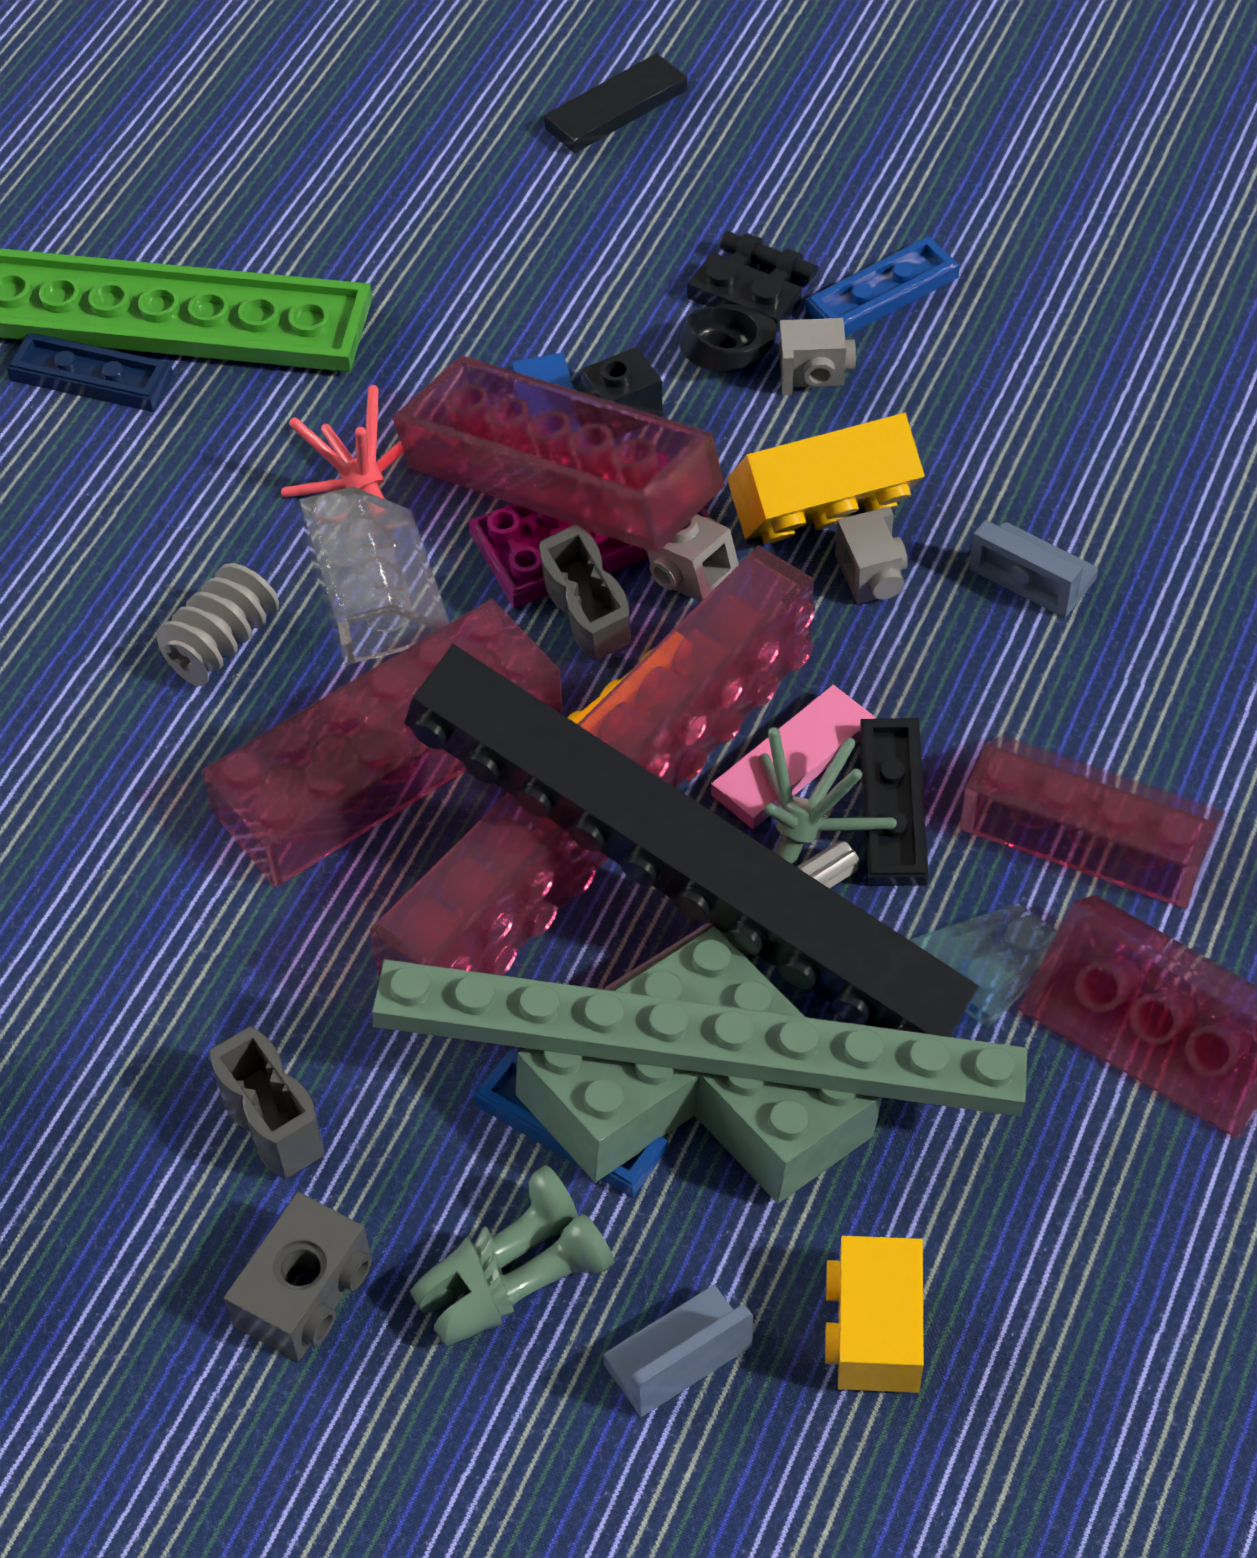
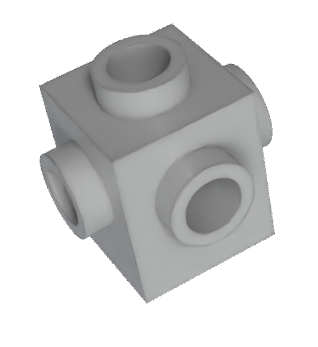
[644,508,740,603]

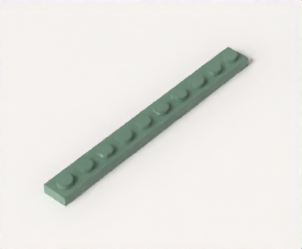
[372,959,1027,1117]

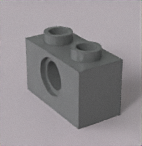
[223,1192,372,1362]

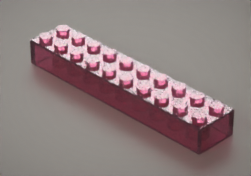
[370,546,815,980]

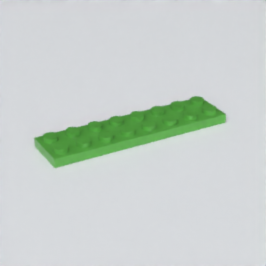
[0,248,372,372]

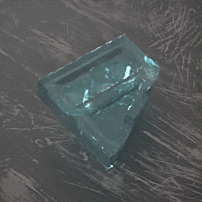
[909,903,1067,1029]

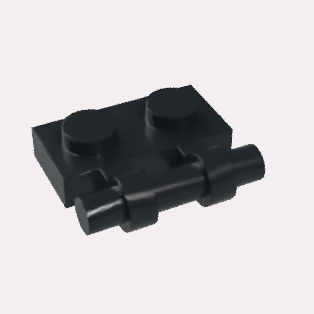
[687,231,819,333]

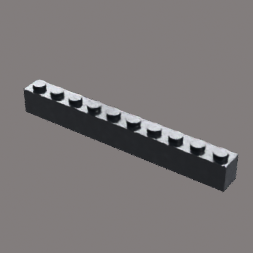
[404,644,979,1037]

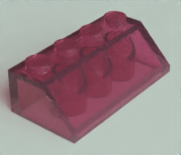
[960,735,1226,909]
[1018,894,1257,1139]

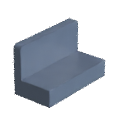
[969,520,1098,618]
[603,1284,753,1417]

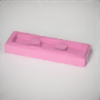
[711,684,875,829]

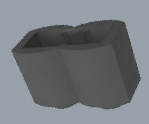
[540,524,631,661]
[210,1027,324,1179]

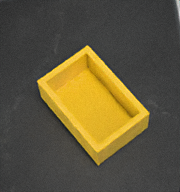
[727,412,925,544]

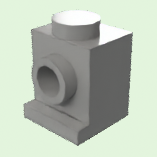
[779,318,856,395]
[835,506,908,604]

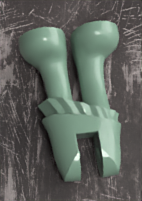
[410,1165,614,1346]

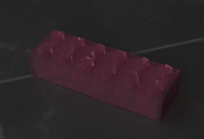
[392,355,725,553]
[201,598,563,888]

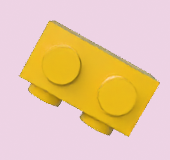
[825,1236,924,1393]

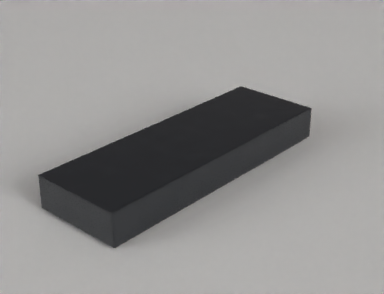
[544,53,687,153]
[859,718,929,886]

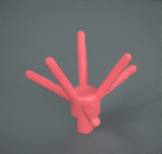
[281,385,412,517]

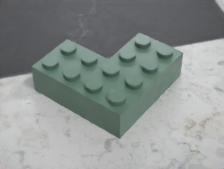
[516,926,883,1204]

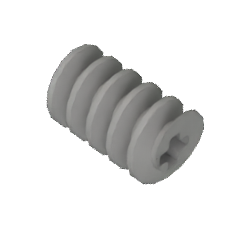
[157,563,279,686]

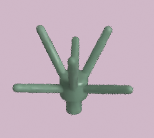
[759,727,897,865]

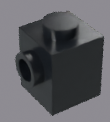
[577,347,663,440]

